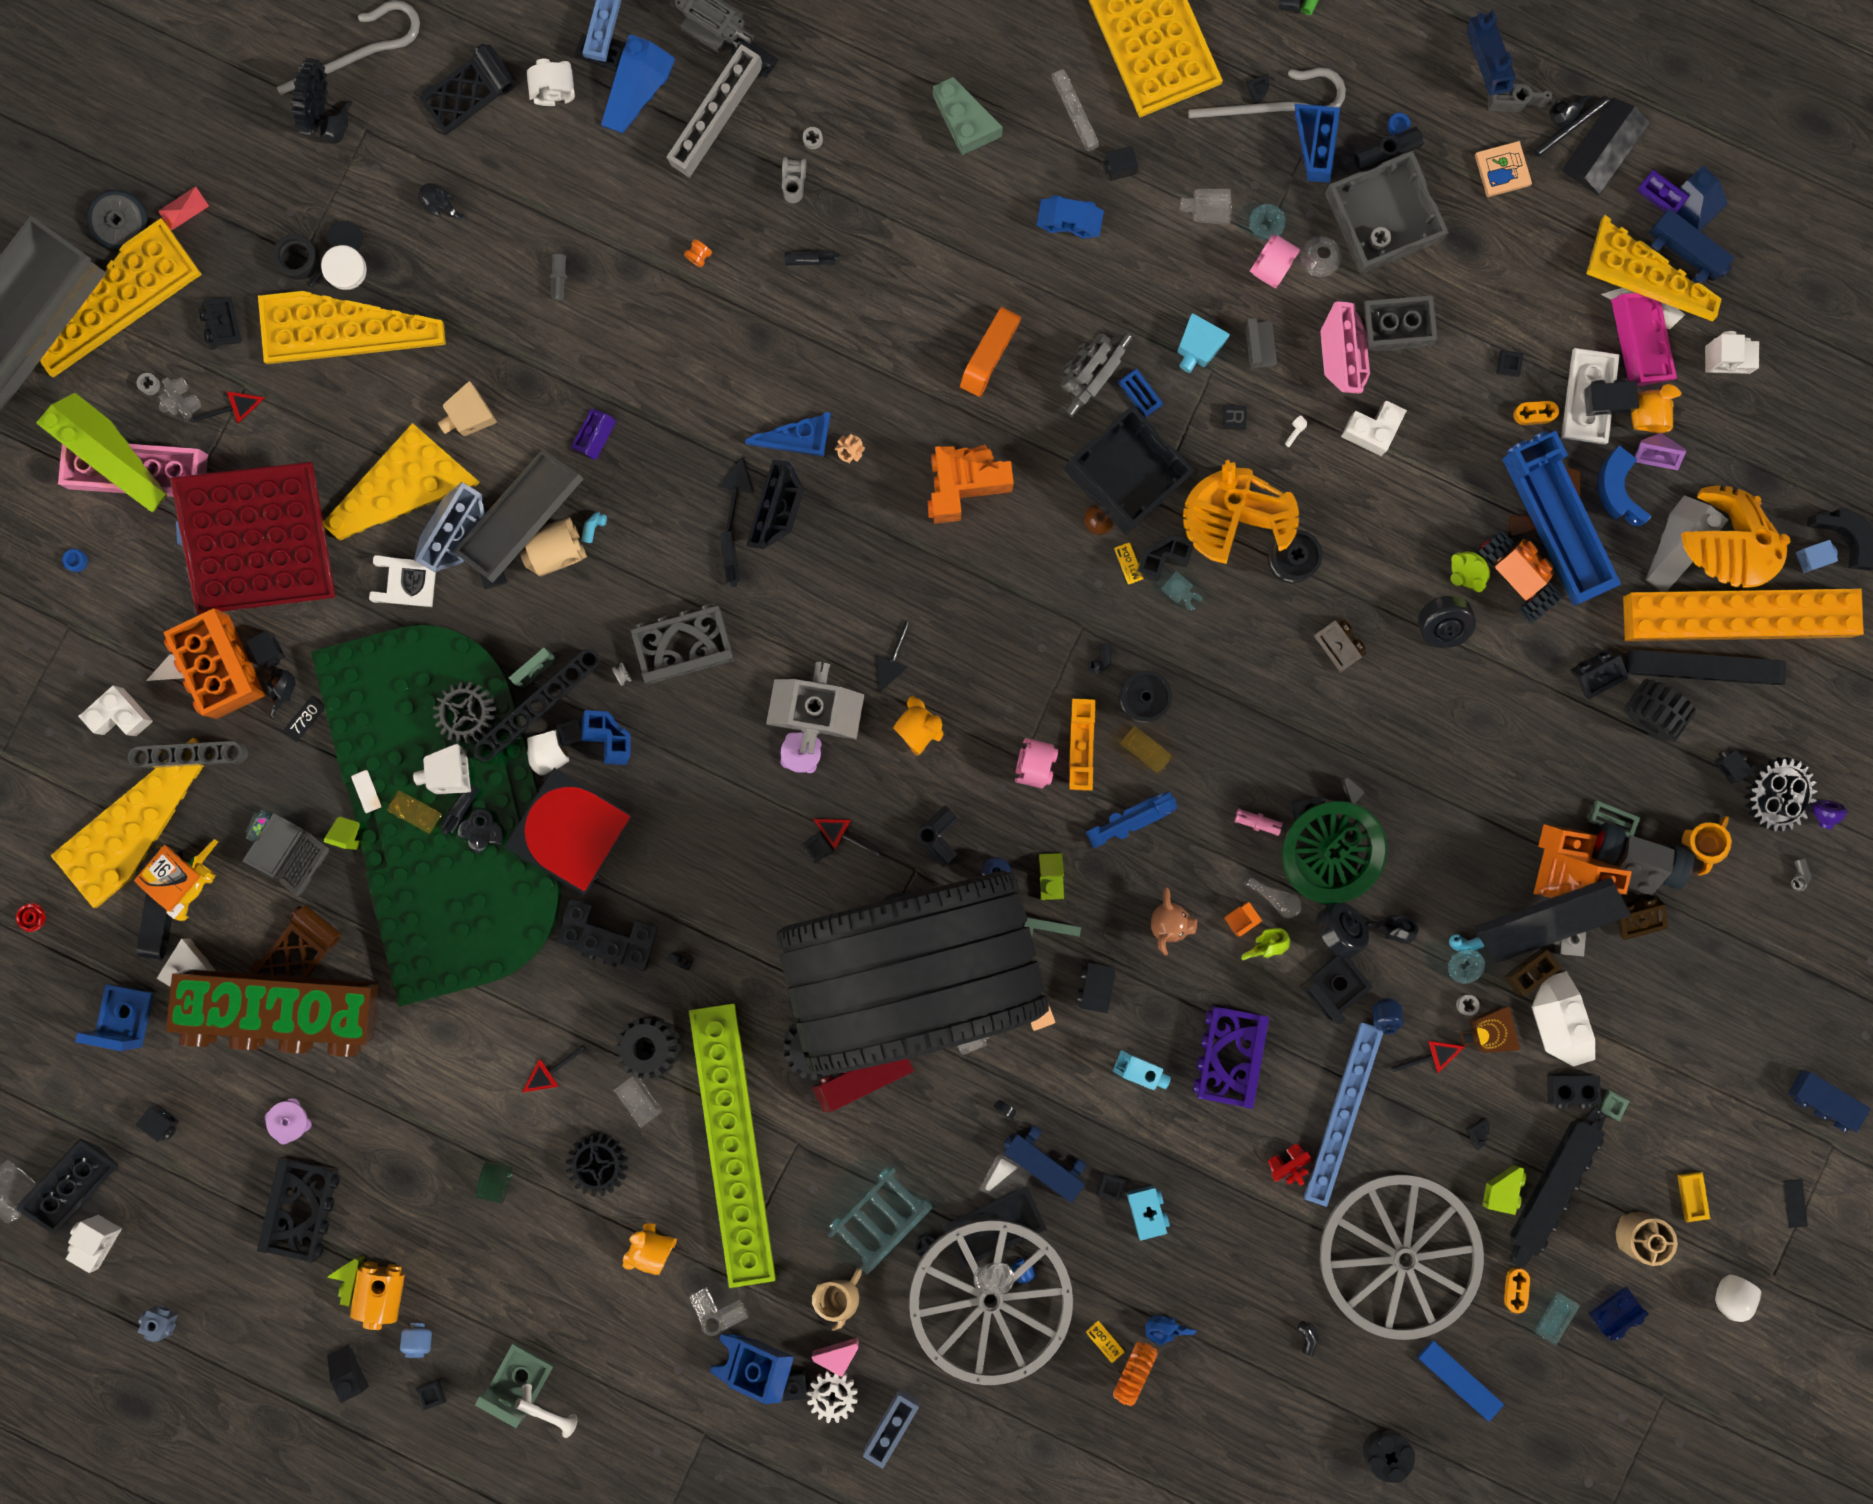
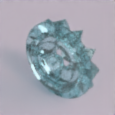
[1249,204,1285,240]
[1447,948,1485,984]

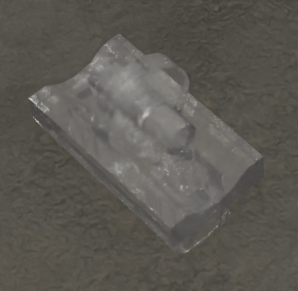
[158,377,201,421]

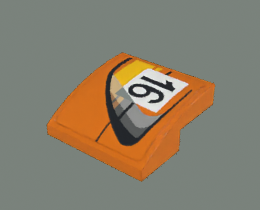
[134,845,201,912]

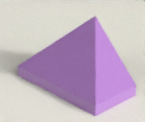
[1634,433,1686,470]

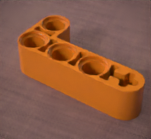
[960,306,1022,397]

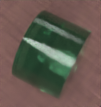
[476,1161,512,1204]

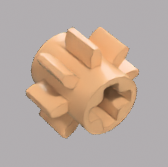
[835,434,865,463]

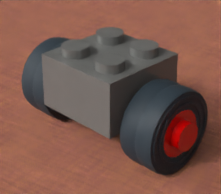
[1591,822,1694,895]

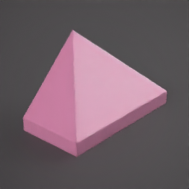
[812,1338,859,1377]

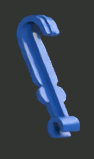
[1086,791,1178,849]

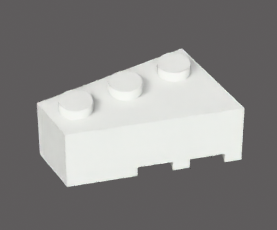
[157,939,216,987]

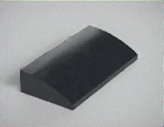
[943,1186,1047,1269]

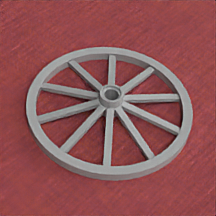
[1320,1174,1484,1340]
[909,1219,1073,1385]

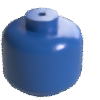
[1010,1258,1036,1284]

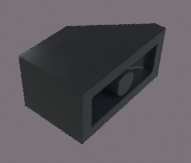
[327,1345,369,1404]

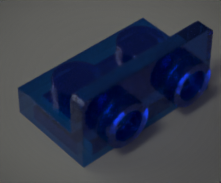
[1588,1287,1649,1341]

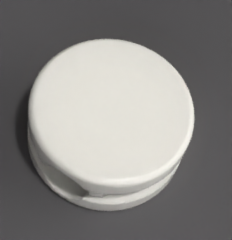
[321,245,367,290]

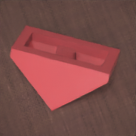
[158,186,209,230]

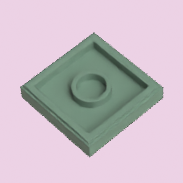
[509,648,557,688]

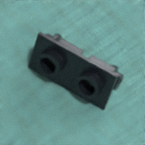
[730,38,779,78]

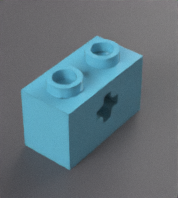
[1127,1185,1170,1241]

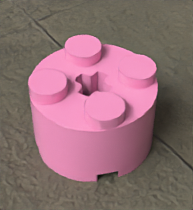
[1249,234,1300,289]
[1015,738,1058,789]

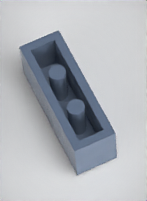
[863,1388,919,1469]

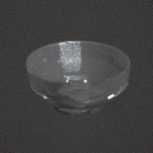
[1301,236,1342,277]

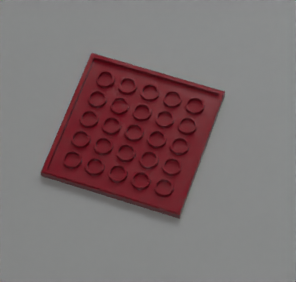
[170,461,336,615]

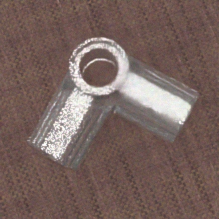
[689,1287,749,1336]

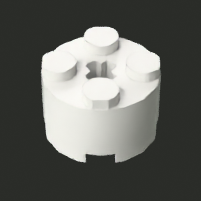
[527,59,575,106]

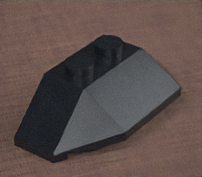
[746,460,804,549]

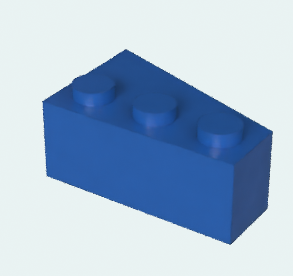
[1294,104,1340,183]

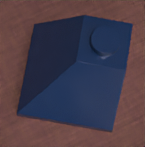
[1676,165,1728,231]

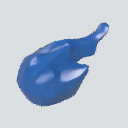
[1145,1315,1197,1346]

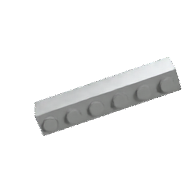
[666,44,763,178]

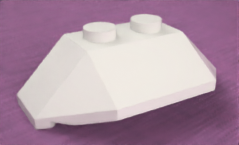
[1531,971,1595,1066]

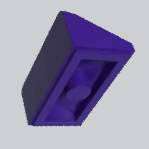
[1636,170,1689,213]
[571,408,616,460]

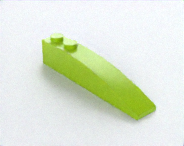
[36,393,167,513]

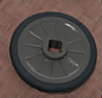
[87,190,148,250]

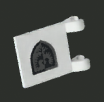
[369,556,436,607]

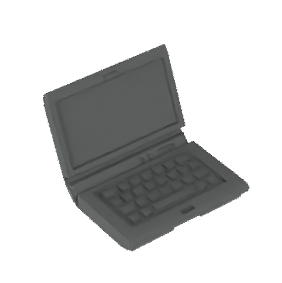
[242,813,330,897]

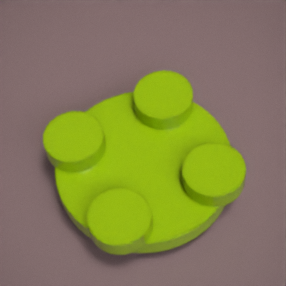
[1450,551,1490,592]

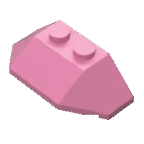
[1320,301,1370,394]

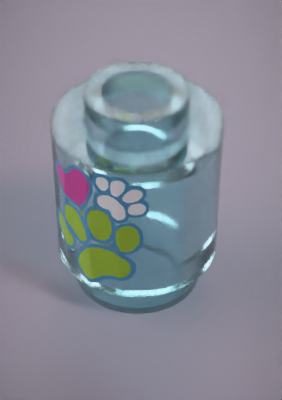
[245,809,273,842]

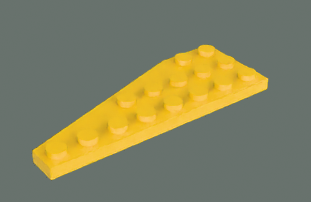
[258,291,446,364]
[51,738,210,908]

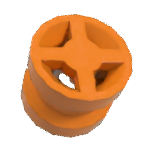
[684,239,712,268]

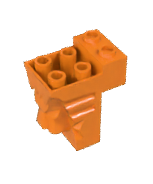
[927,445,1014,524]
[1534,824,1632,898]

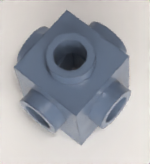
[138,1305,178,1342]

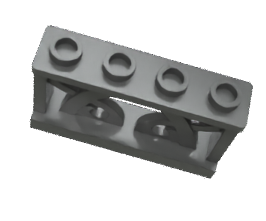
[630,604,735,685]

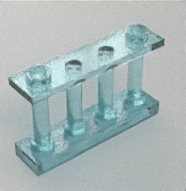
[828,1165,933,1275]

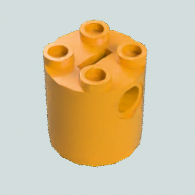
[350,1261,405,1330]

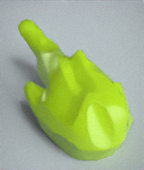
[1241,928,1290,960]

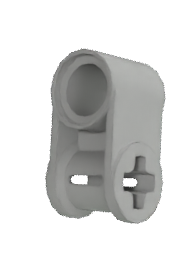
[782,157,807,203]

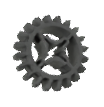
[433,682,496,744]

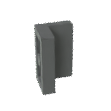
[1245,318,1277,369]

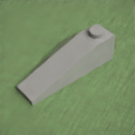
[1646,495,1729,592]

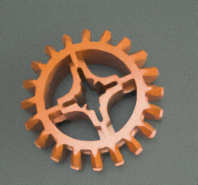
[1113,1341,1158,1406]

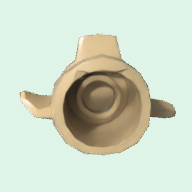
[812,1267,862,1331]

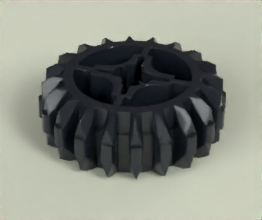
[566,1133,629,1197]

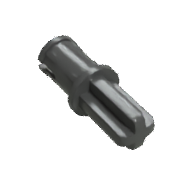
[549,254,567,301]

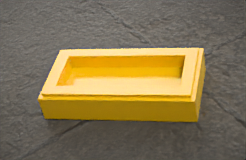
[1677,1171,1710,1222]

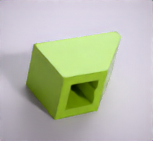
[1482,1165,1526,1215]

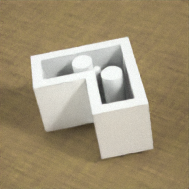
[1705,331,1759,374]
[1341,401,1407,456]
[79,685,153,737]
[66,1215,122,1273]

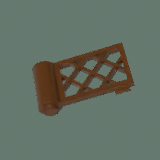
[249,905,342,978]

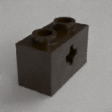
[1503,949,1562,996]

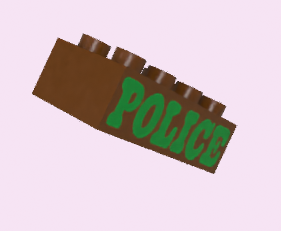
[166,969,379,1057]

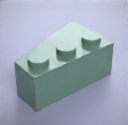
[933,77,1003,155]

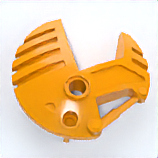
[1183,460,1299,564]
[1681,485,1790,587]

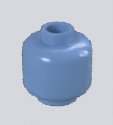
[400,1323,432,1358]

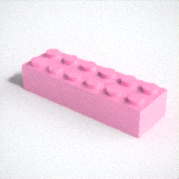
[58,444,208,497]

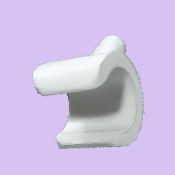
[1285,416,1307,447]

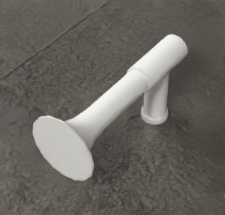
[514,1384,577,1438]

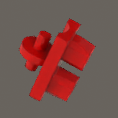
[1268,1144,1311,1186]

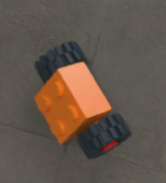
[1475,530,1563,623]

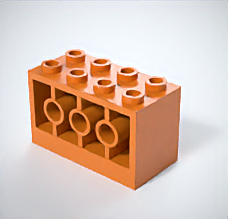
[163,608,267,719]

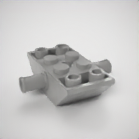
[766,662,864,754]

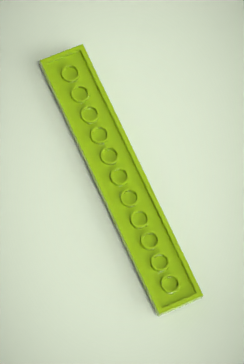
[689,1003,776,1288]

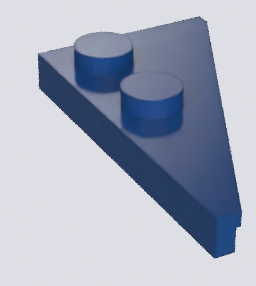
[745,412,831,457]

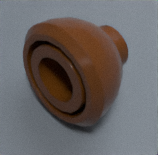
[1084,504,1115,535]

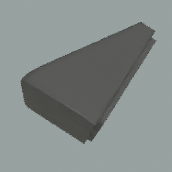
[1341,778,1364,804]

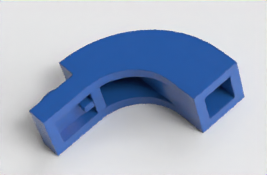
[1598,445,1651,527]

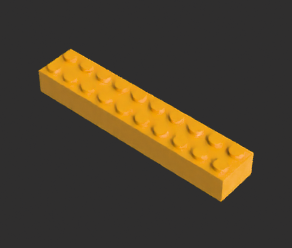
[1623,589,1864,641]

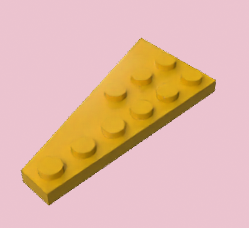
[1586,215,1721,322]

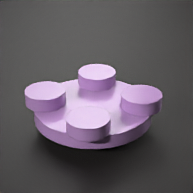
[781,732,822,773]
[265,1098,312,1144]

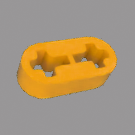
[1513,401,1559,425]
[1504,1267,1530,1313]

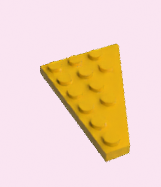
[323,423,480,540]

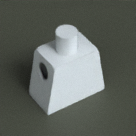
[413,744,471,794]

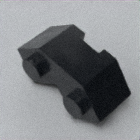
[1136,535,1194,582]

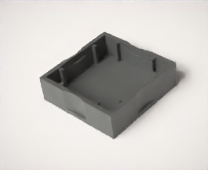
[1325,151,1449,274]

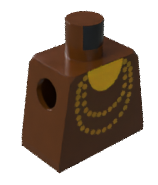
[1460,1005,1520,1053]

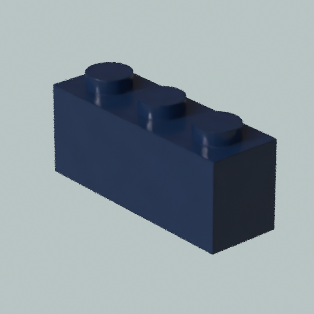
[1788,1070,1871,1133]

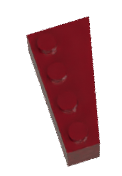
[812,1059,914,1112]

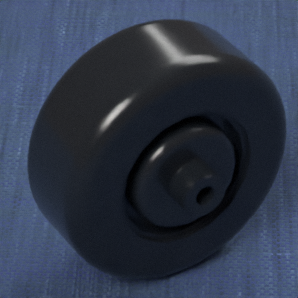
[1418,596,1476,648]
[1316,902,1369,958]

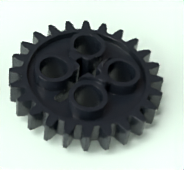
[291,58,328,135]
[1744,757,1817,832]

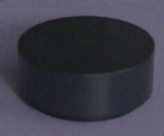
[993,1100,1017,1119]

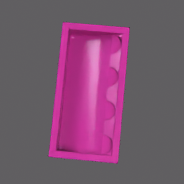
[1611,293,1677,386]

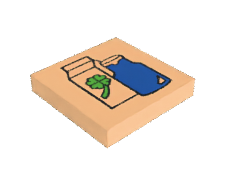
[1474,141,1532,197]

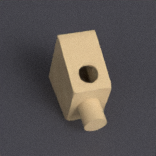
[438,381,497,436]

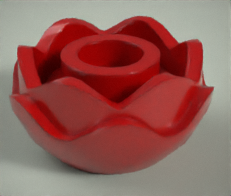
[16,903,46,932]

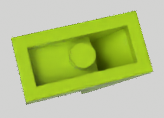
[324,817,360,850]
[1039,853,1064,900]
[327,1255,365,1306]

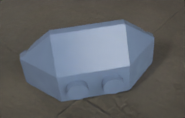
[414,482,485,572]

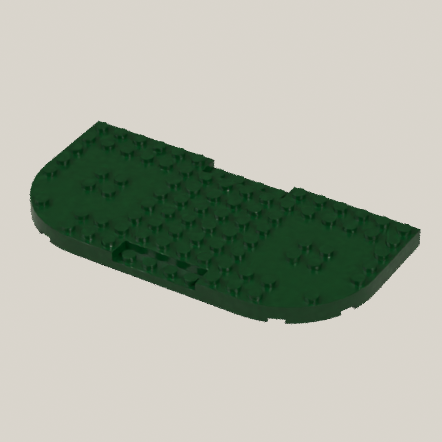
[311,625,561,1007]

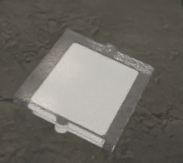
[979,1154,1031,1201]

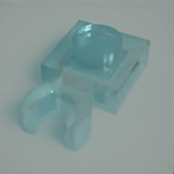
[1161,571,1203,611]

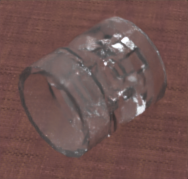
[974,1263,1014,1295]

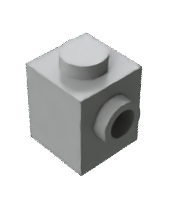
[1553,932,1586,956]

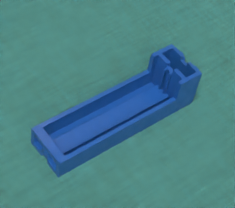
[1502,430,1621,606]

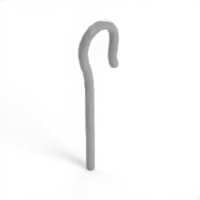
[277,0,420,95]
[1188,67,1346,118]

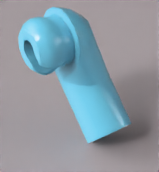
[581,512,607,543]
[1449,934,1484,954]

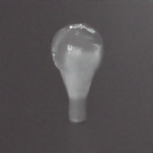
[1247,878,1302,918]

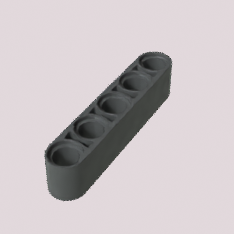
[128,741,248,768]

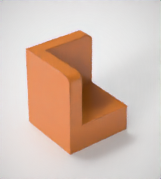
[1224,902,1262,937]

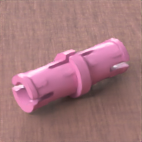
[1234,808,1283,836]

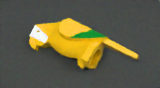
[166,839,218,921]

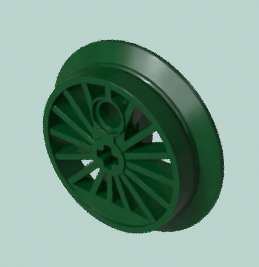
[1282,801,1387,904]

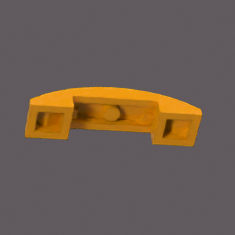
[1069,699,1095,791]

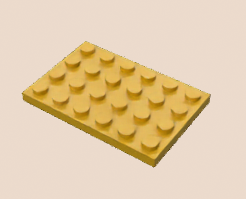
[1088,0,1223,118]

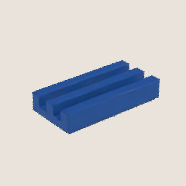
[1118,368,1163,418]

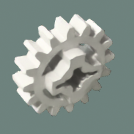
[807,1370,858,1423]

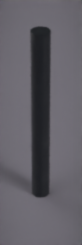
[1534,96,1610,157]

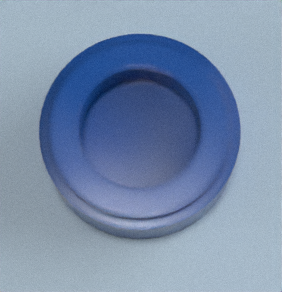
[1387,113,1411,135]
[62,549,88,572]

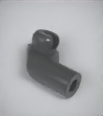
[1791,858,1812,892]

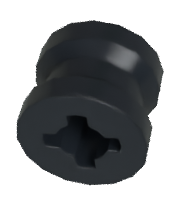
[915,1234,937,1258]

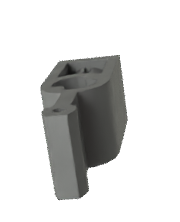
[1488,84,1552,112]

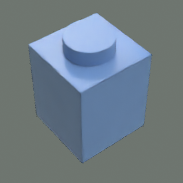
[1795,540,1838,573]

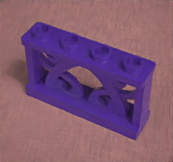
[1193,1006,1269,1109]

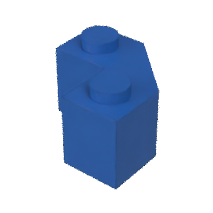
[1036,195,1104,239]
[581,710,630,765]

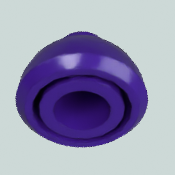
[1813,800,1848,829]

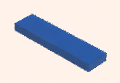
[1417,1340,1504,1422]

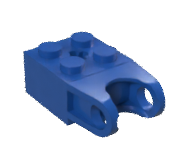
[710,1333,794,1404]

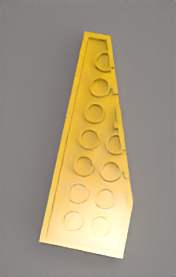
[40,218,202,378]

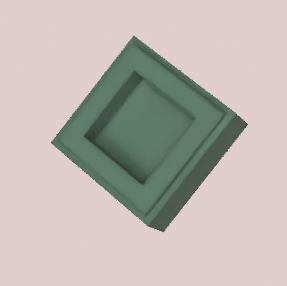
[1597,1090,1630,1122]

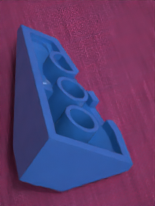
[601,34,675,134]

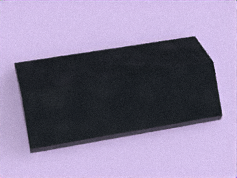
[1562,98,1650,195]
[15,1138,118,1235]

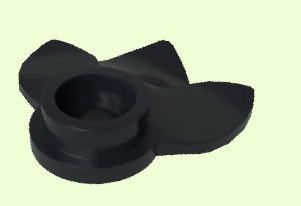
[458,808,504,854]

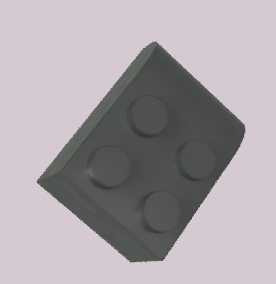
[1364,295,1437,351]

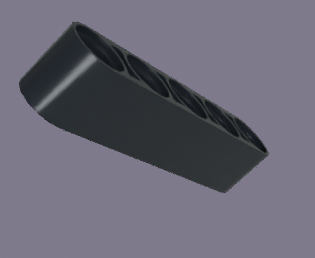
[137,845,183,960]

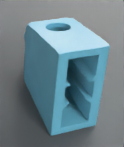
[1177,313,1230,373]
[1113,1050,1171,1090]

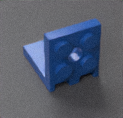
[75,984,154,1051]

